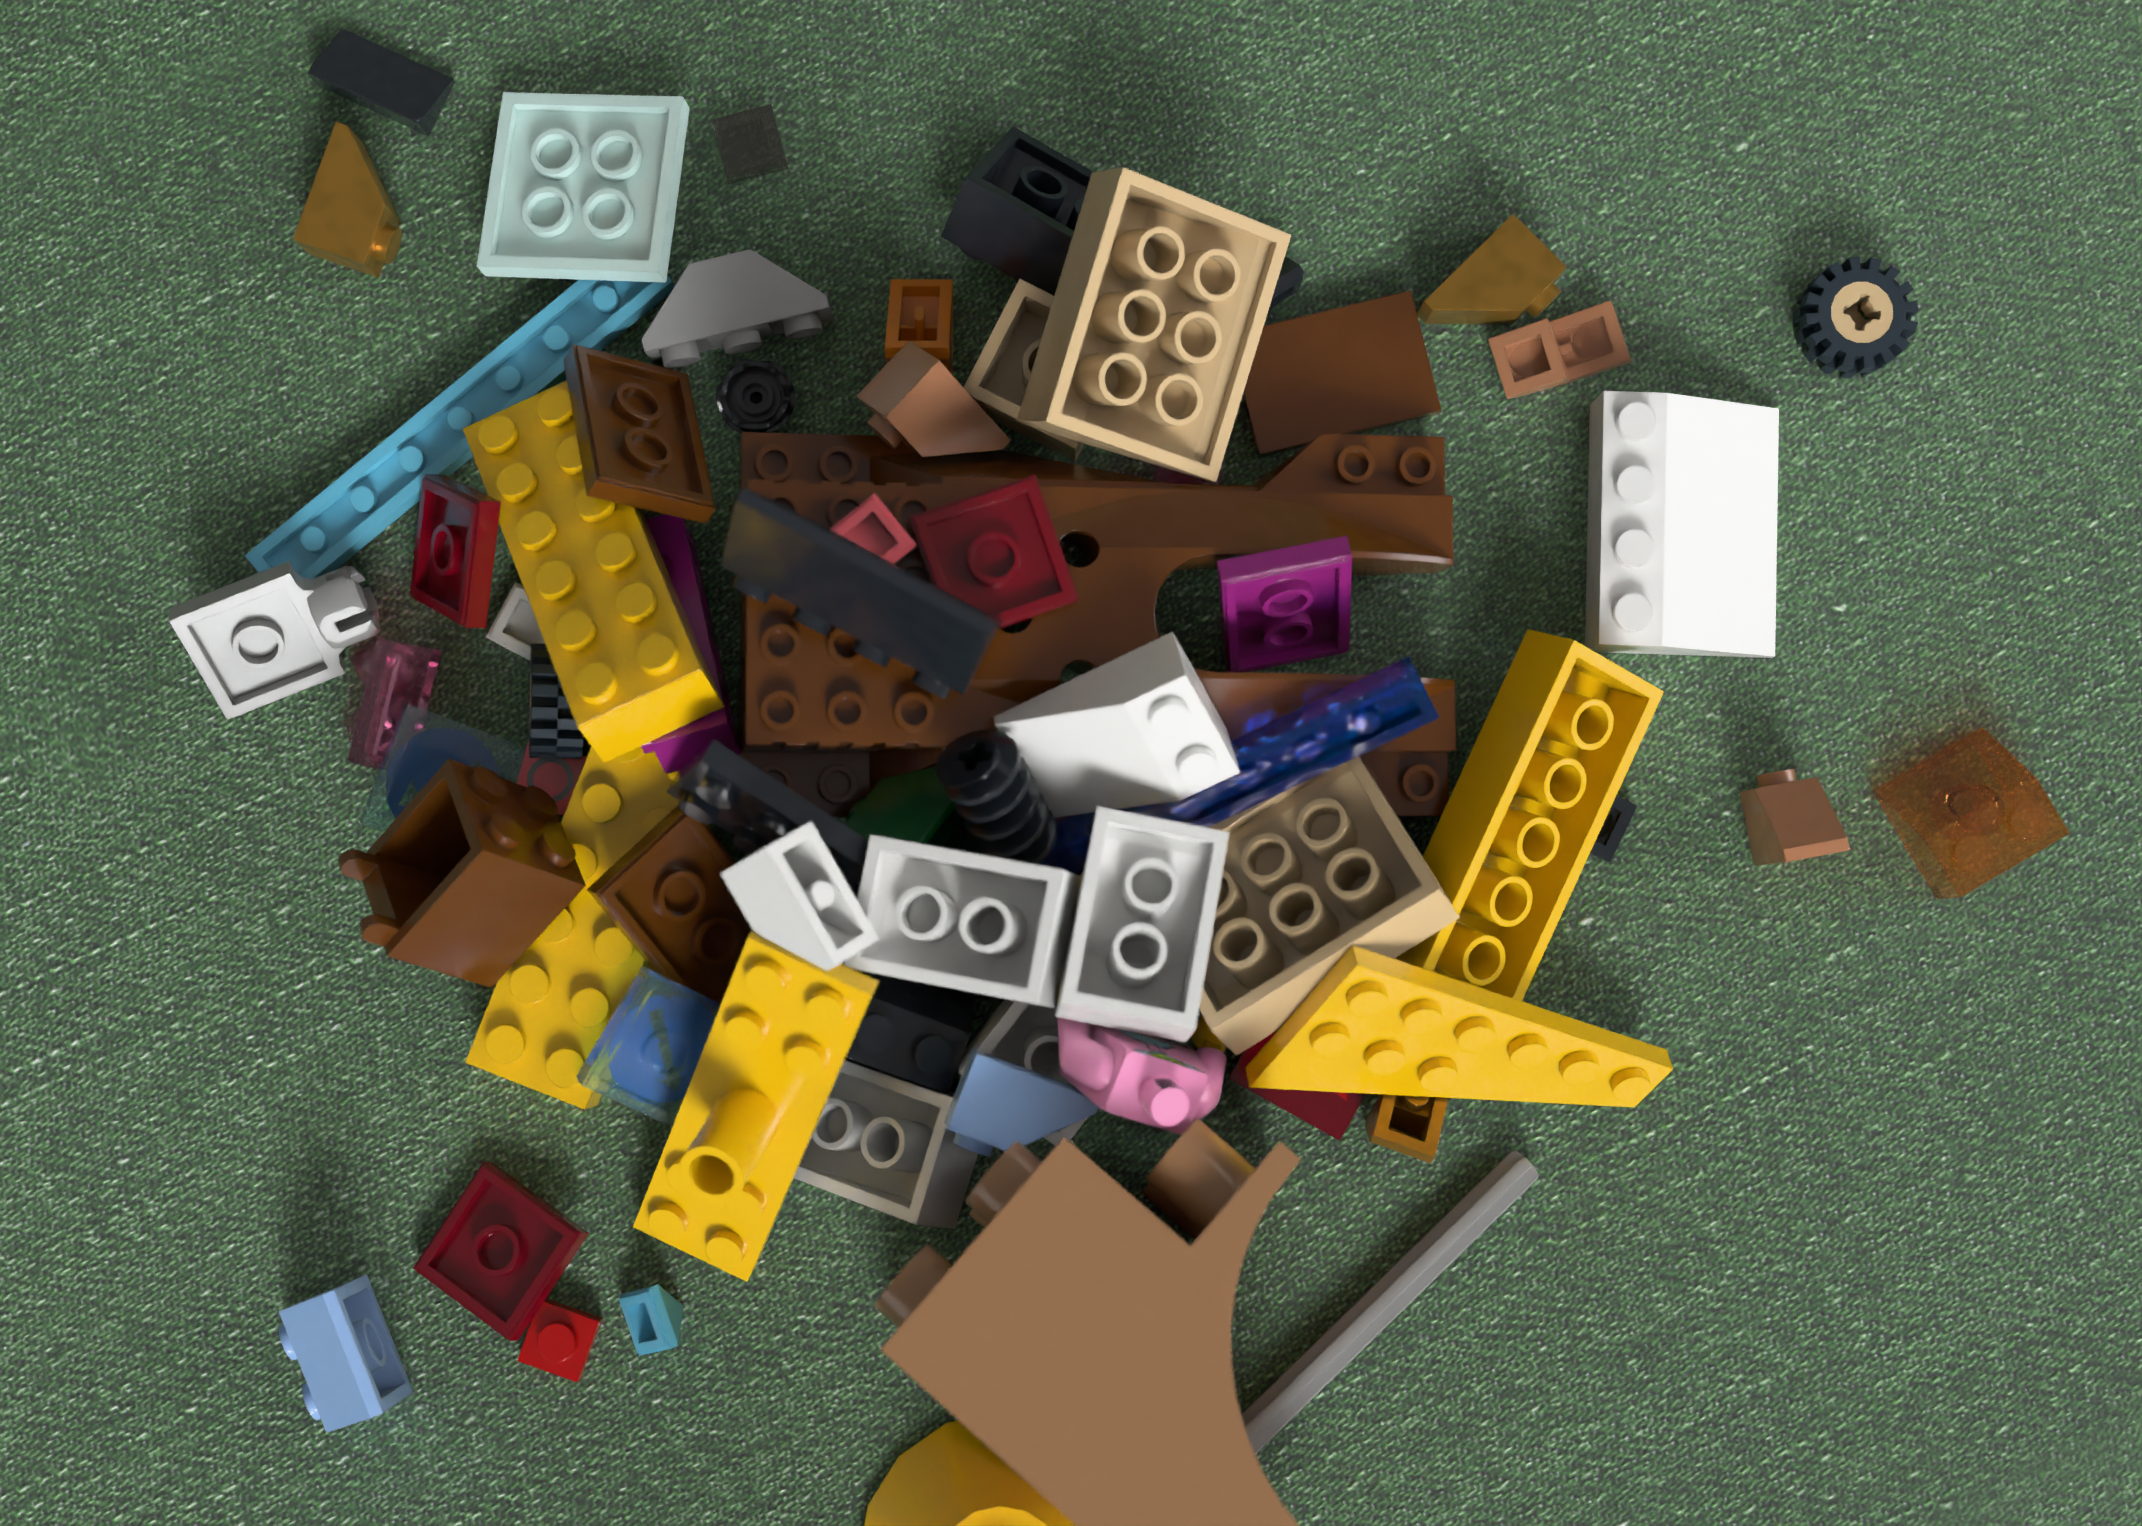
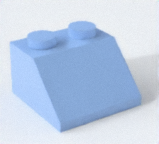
[279,1274,413,1433]

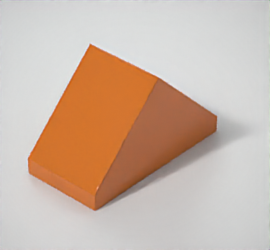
[885,279,953,375]

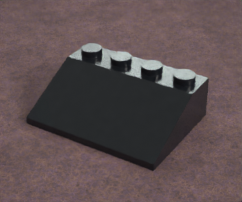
[721,488,1003,699]

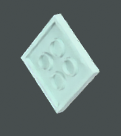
[477,92,690,283]

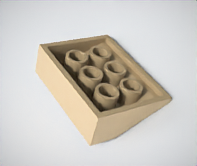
[1017,167,1291,482]
[1199,738,1460,1055]

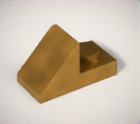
[1365,1094,1449,1164]

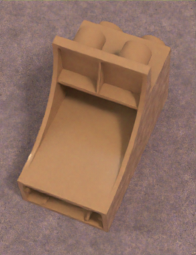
[874,1119,1301,1526]

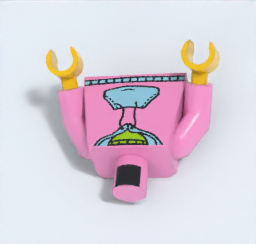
[1057,963,1227,1135]

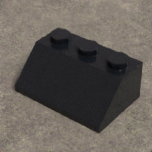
[941,126,1093,296]
[841,961,974,1094]

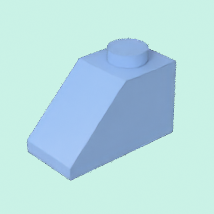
[944,1048,1098,1157]

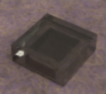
[711,104,789,184]

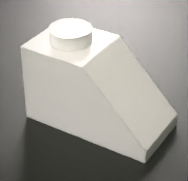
[720,821,879,971]

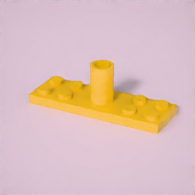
[633,930,879,1282]

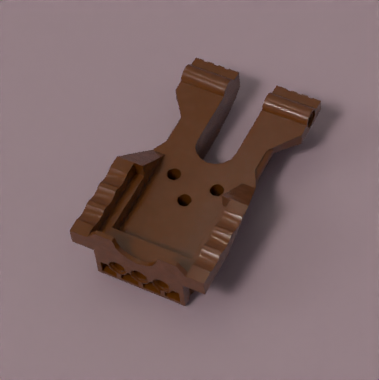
[737,432,1456,819]

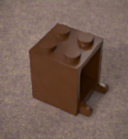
[338,758,586,988]

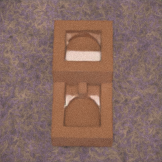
[1488,300,1632,399]

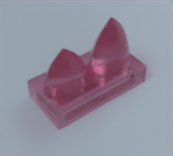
[343,637,441,769]

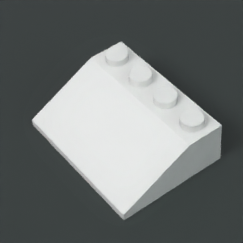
[1585,391,1779,658]

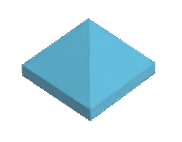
[619,1284,683,1356]

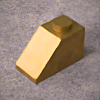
[293,122,402,278]
[1417,214,1567,324]

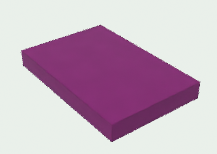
[1217,536,1352,673]

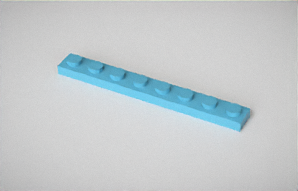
[245,275,675,578]

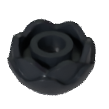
[716,359,795,434]

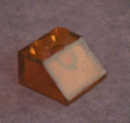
[1872,727,2070,899]

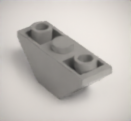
[642,249,834,368]

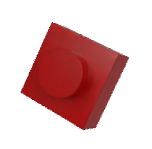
[517,1298,603,1382]

